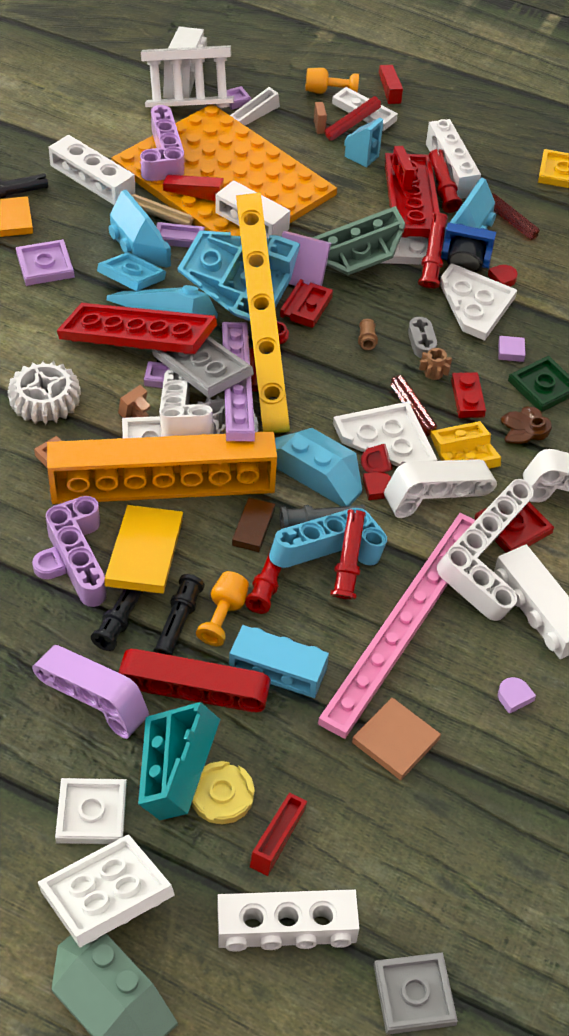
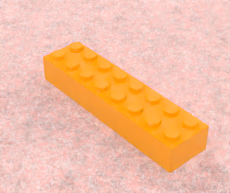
[47,432,277,504]

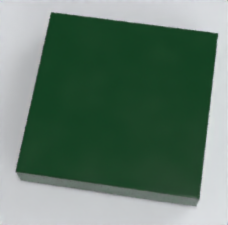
[508,355,569,412]

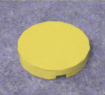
[191,761,255,825]

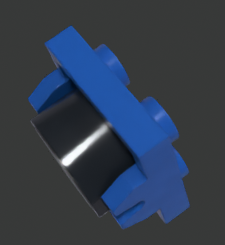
[441,222,496,272]

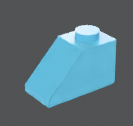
[344,118,384,168]

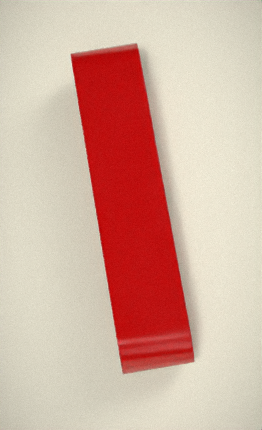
[118,649,271,712]

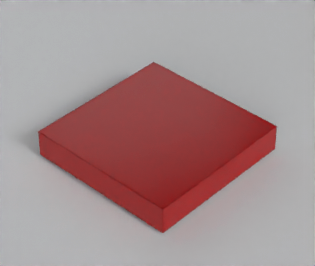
[475,502,554,553]

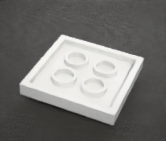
[38,834,175,947]

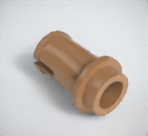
[358,319,378,350]

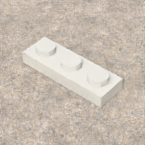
[332,87,398,131]

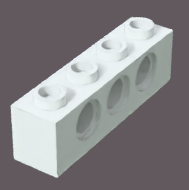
[426,119,481,199]
[49,135,135,205]
[217,890,359,952]

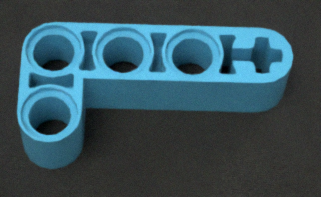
[269,508,387,568]

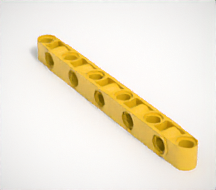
[236,192,290,434]

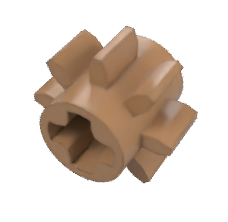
[419,348,452,380]

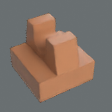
[118,385,150,418]

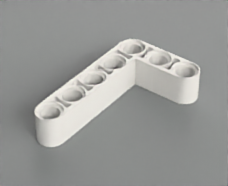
[437,479,534,621]

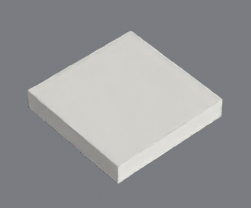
[55,778,127,844]

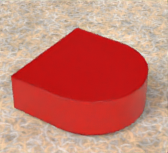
[488,265,518,287]
[361,444,393,473]
[362,472,391,501]

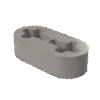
[408,317,437,358]

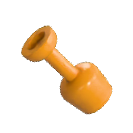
[305,68,359,94]
[196,571,249,647]

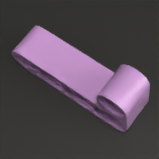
[140,105,184,181]
[46,496,106,607]
[32,645,149,739]

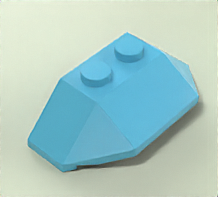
[441,178,496,253]
[109,190,171,267]
[275,428,362,507]

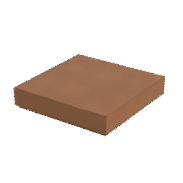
[352,698,441,780]

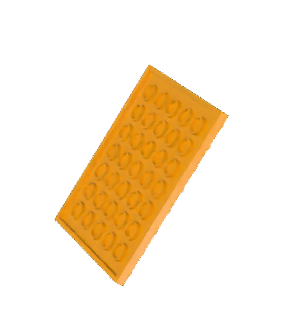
[111,104,337,236]

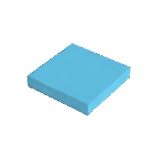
[97,252,166,291]

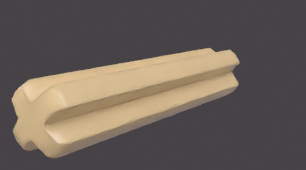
[131,194,194,225]

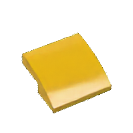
[431,421,501,469]

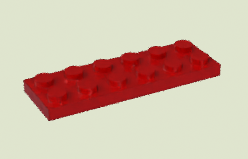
[384,153,440,238]
[57,303,217,354]

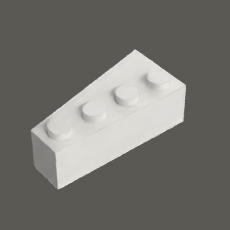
[163,27,207,99]

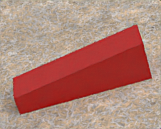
[379,65,403,104]
[163,175,224,201]
[250,792,307,876]

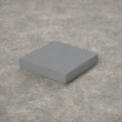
[373,952,458,1035]

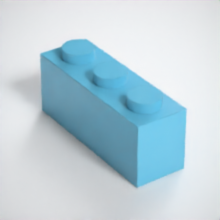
[229,625,329,698]

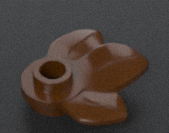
[500,406,552,444]

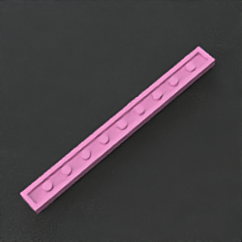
[318,513,476,739]

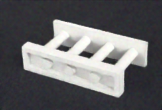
[141,45,234,109]

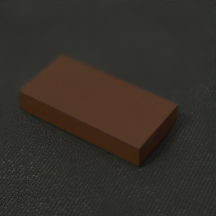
[232,497,275,552]

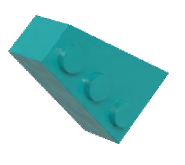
[138,702,221,820]

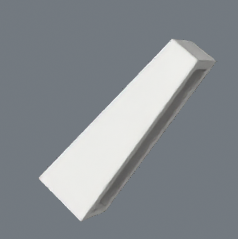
[230,87,280,125]

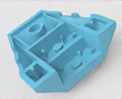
[177,230,300,321]

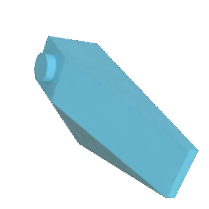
[107,285,218,319]

